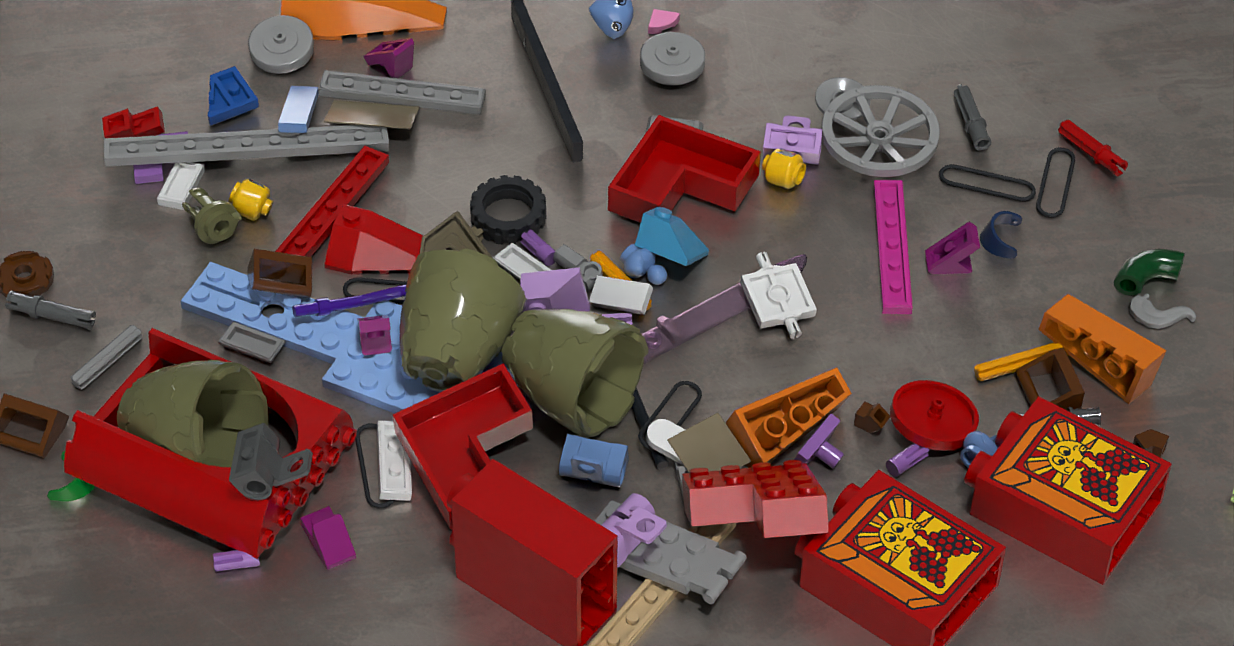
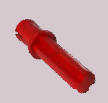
[1058,119,1128,176]

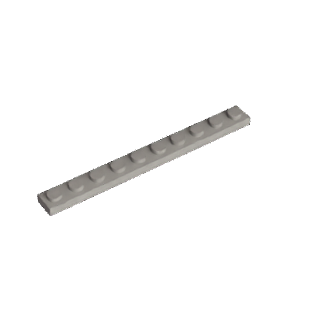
[104,125,389,167]

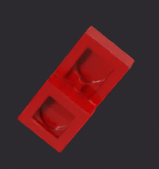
[102,106,165,138]

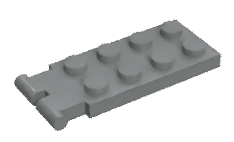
[595,500,747,604]

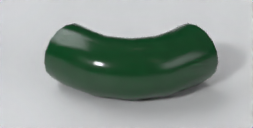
[1114,248,1185,296]

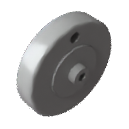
[248,15,314,73]
[640,32,705,85]

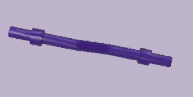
[292,285,406,317]

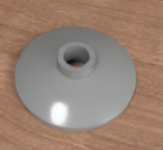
[815,77,870,120]

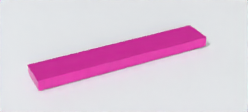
[873,180,913,314]

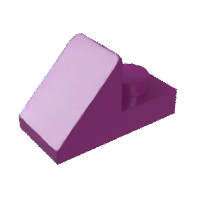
[363,38,414,79]
[925,221,980,274]
[357,315,392,355]
[300,506,356,570]

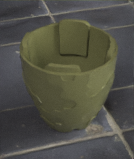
[400,249,527,392]
[501,309,649,438]
[117,360,268,467]

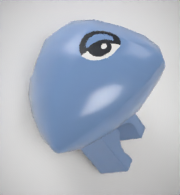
[589,0,633,39]

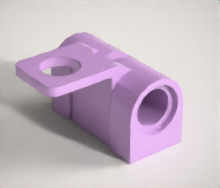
[763,116,823,165]
[602,493,667,568]

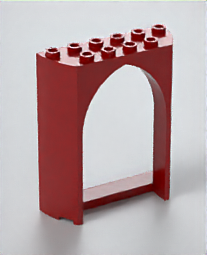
[64,328,357,559]

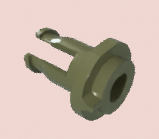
[182,187,242,244]

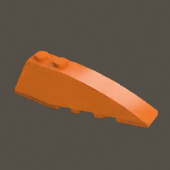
[281,0,447,41]

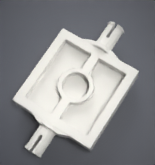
[740,252,817,339]

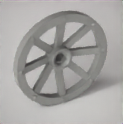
[822,85,940,177]

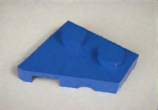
[208,66,259,126]

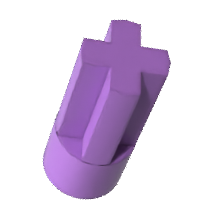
[520,229,555,266]
[886,443,929,477]
[213,550,260,572]

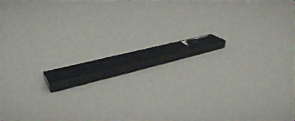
[511,0,583,163]

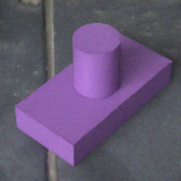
[794,414,844,469]

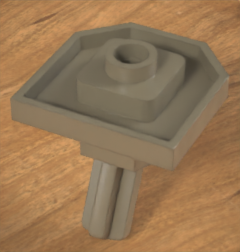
[420,211,493,258]

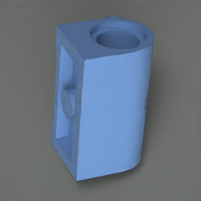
[559,434,629,488]

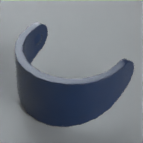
[980,211,1022,259]

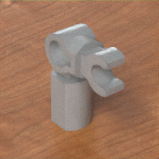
[553,244,603,293]

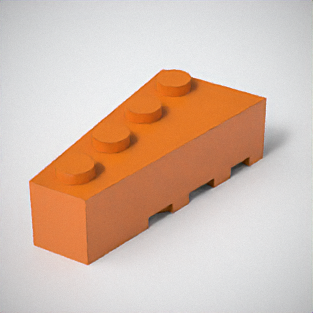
[1038,294,1167,404]
[726,367,852,468]

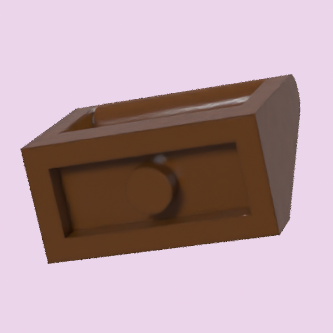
[247,249,312,298]
[1015,348,1085,410]
[0,393,69,458]

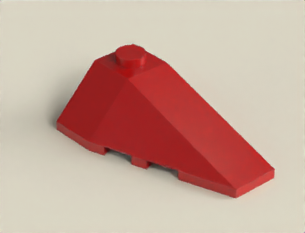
[324,204,424,275]

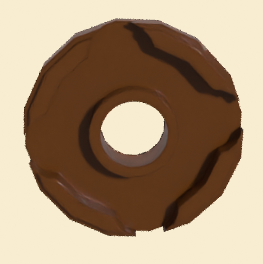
[0,251,54,297]

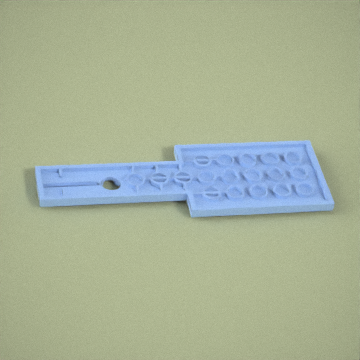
[181,262,521,414]

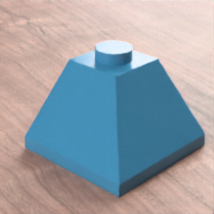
[635,207,709,266]

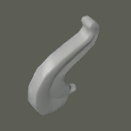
[1129,293,1196,329]

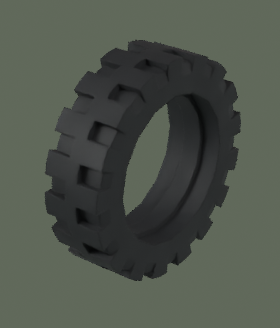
[470,175,547,245]

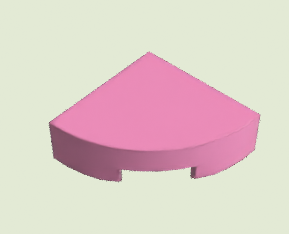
[648,9,680,34]

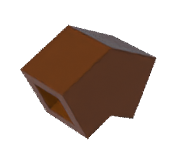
[854,401,890,434]
[1133,429,1169,458]

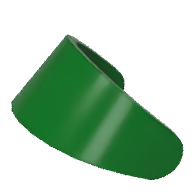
[47,451,95,501]

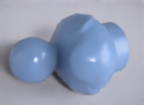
[620,243,667,285]
[960,431,999,468]

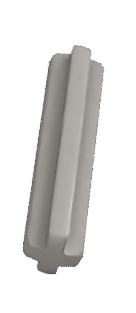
[71,325,142,390]

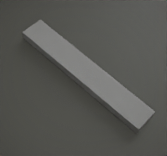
[318,70,486,115]

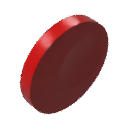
[890,380,979,450]

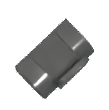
[229,423,313,500]

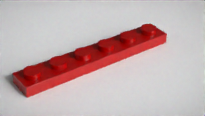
[275,146,389,257]

